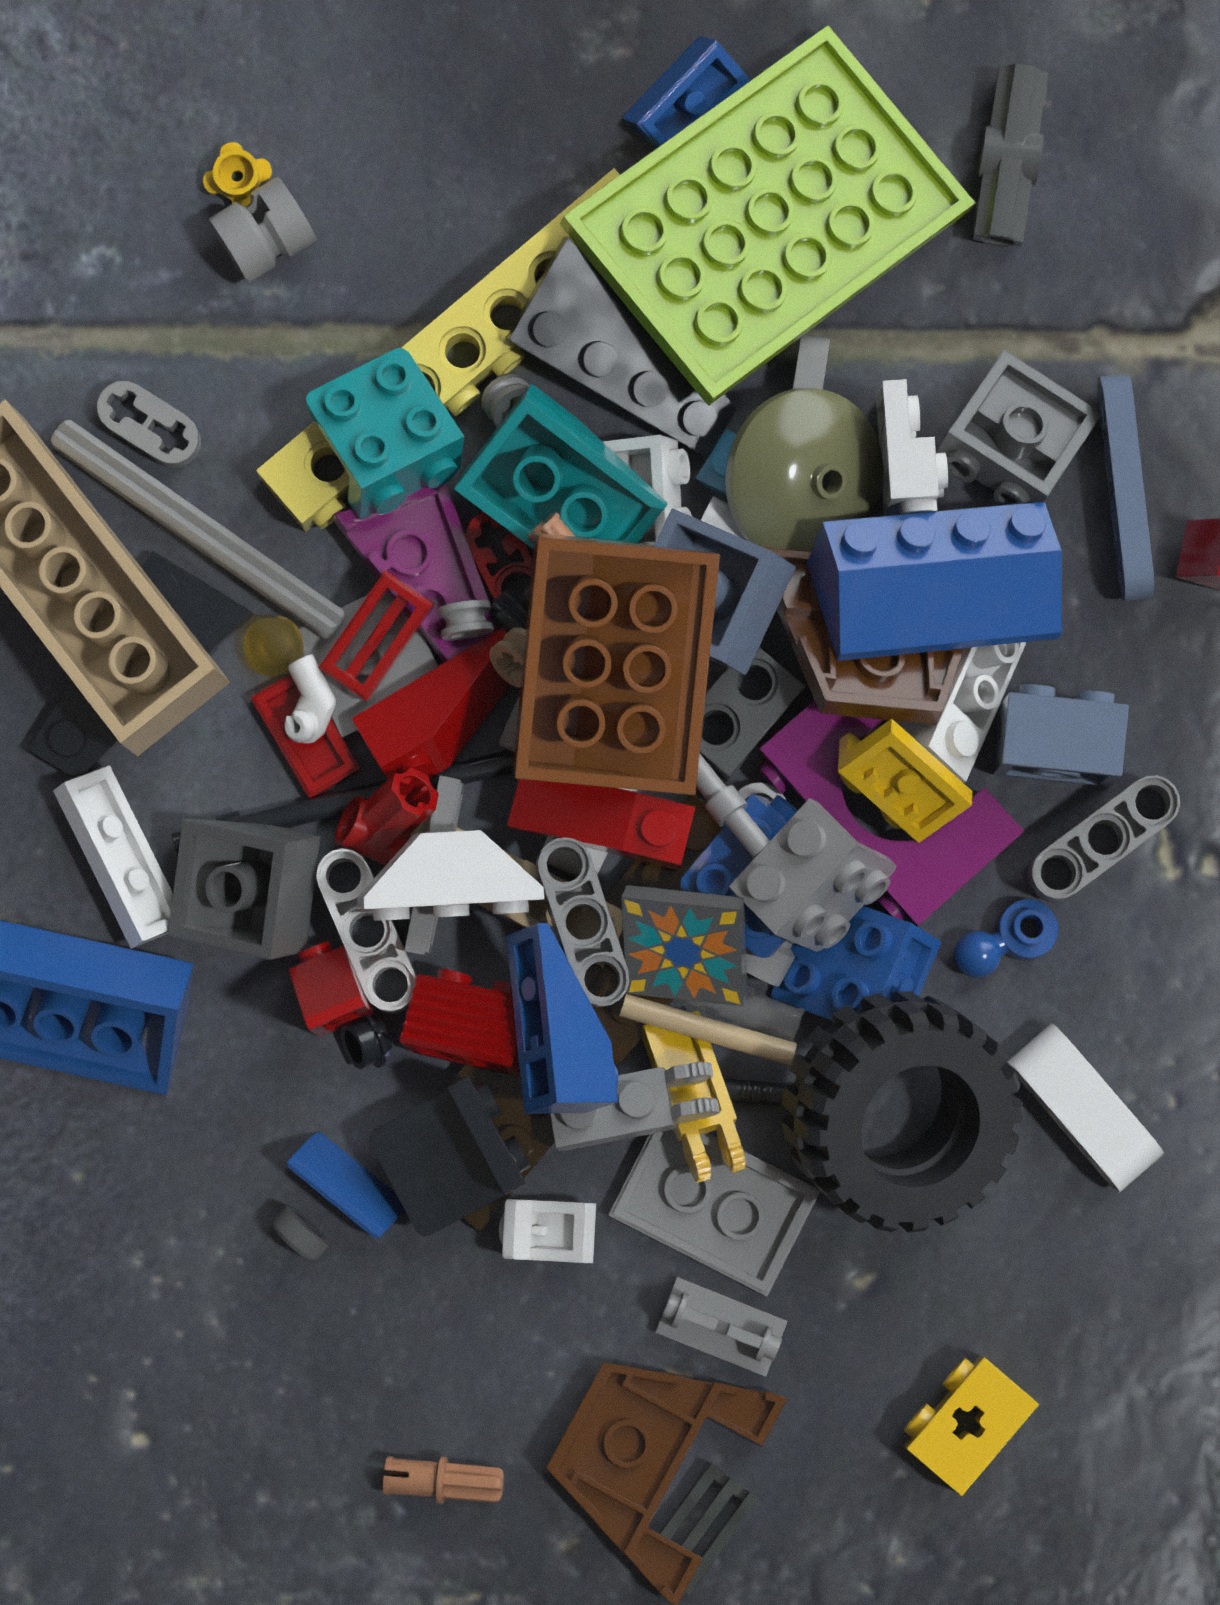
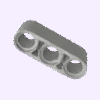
[1027,775,1180,903]
[535,837,630,1007]

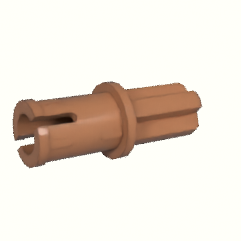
[383,1456,504,1504]

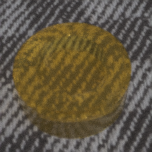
[243,616,304,677]

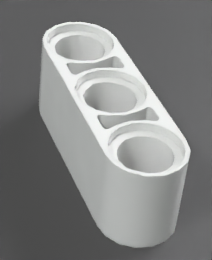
[316,848,417,1014]
[1007,1023,1164,1193]

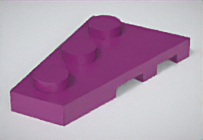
[332,483,499,663]

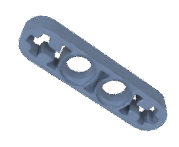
[1097,373,1154,601]

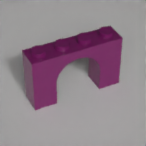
[758,700,1024,927]

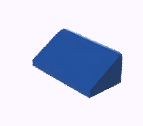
[623,36,751,149]
[287,1132,405,1239]

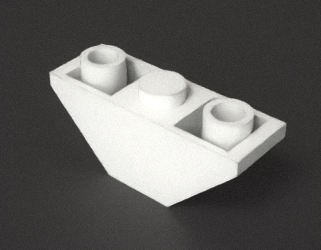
[357,830,544,921]

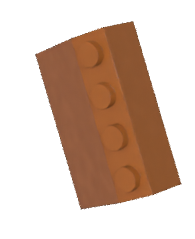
[512,533,720,795]

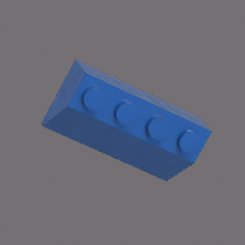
[807,502,1062,661]
[0,920,194,1095]

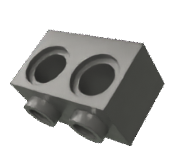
[700,647,805,782]

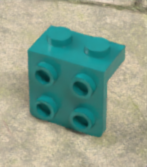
[306,348,464,520]

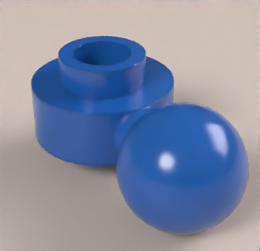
[954,899,1058,978]

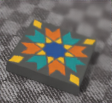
[621,885,748,1007]

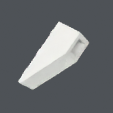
[895,642,1026,782]

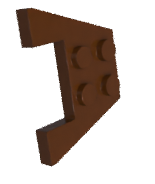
[764,547,963,725]
[545,1362,787,1605]

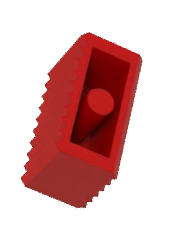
[400,969,521,1077]

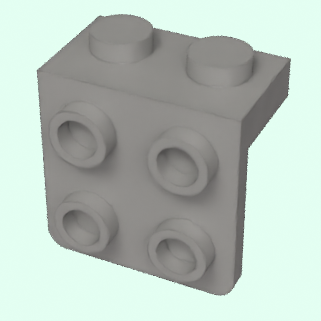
[729,798,896,952]

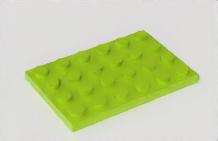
[560,25,975,406]

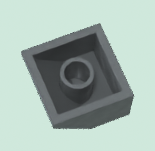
[168,818,321,960]

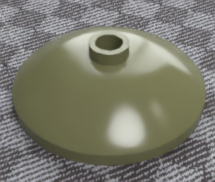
[725,388,884,552]

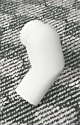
[284,654,336,744]

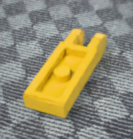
[641,1011,746,1183]

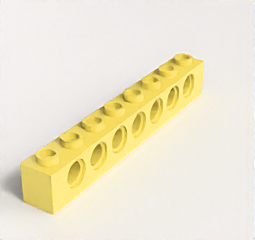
[256,168,620,532]

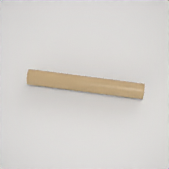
[619,994,797,1066]

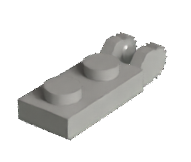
[551,1061,720,1151]

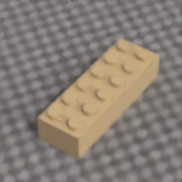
[0,399,230,756]

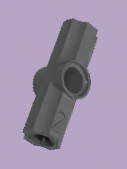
[972,63,1049,247]

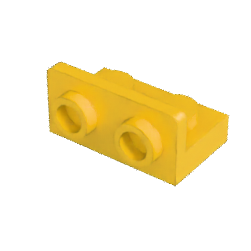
[838,719,972,843]

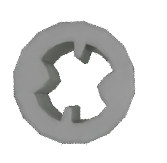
[481,374,529,427]
[437,600,494,641]

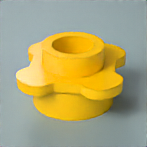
[203,142,272,206]

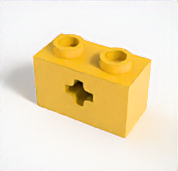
[903,1355,1039,1496]

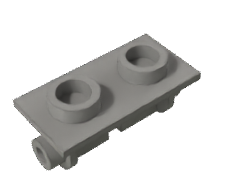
[655,1277,788,1377]

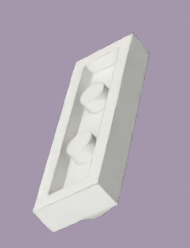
[53,765,173,949]

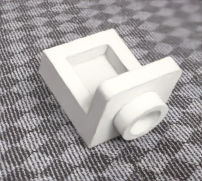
[499,1199,596,1263]

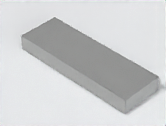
[404,776,465,957]

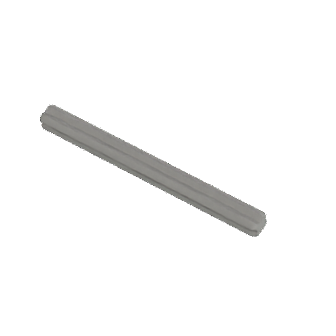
[50,420,345,639]

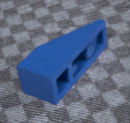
[506,923,618,1114]

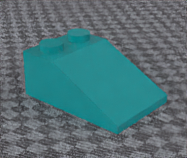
[454,383,668,549]

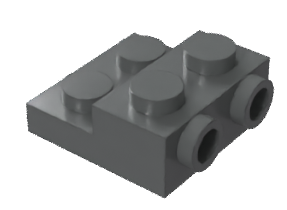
[936,350,1102,506]

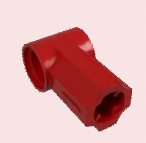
[335,767,439,866]

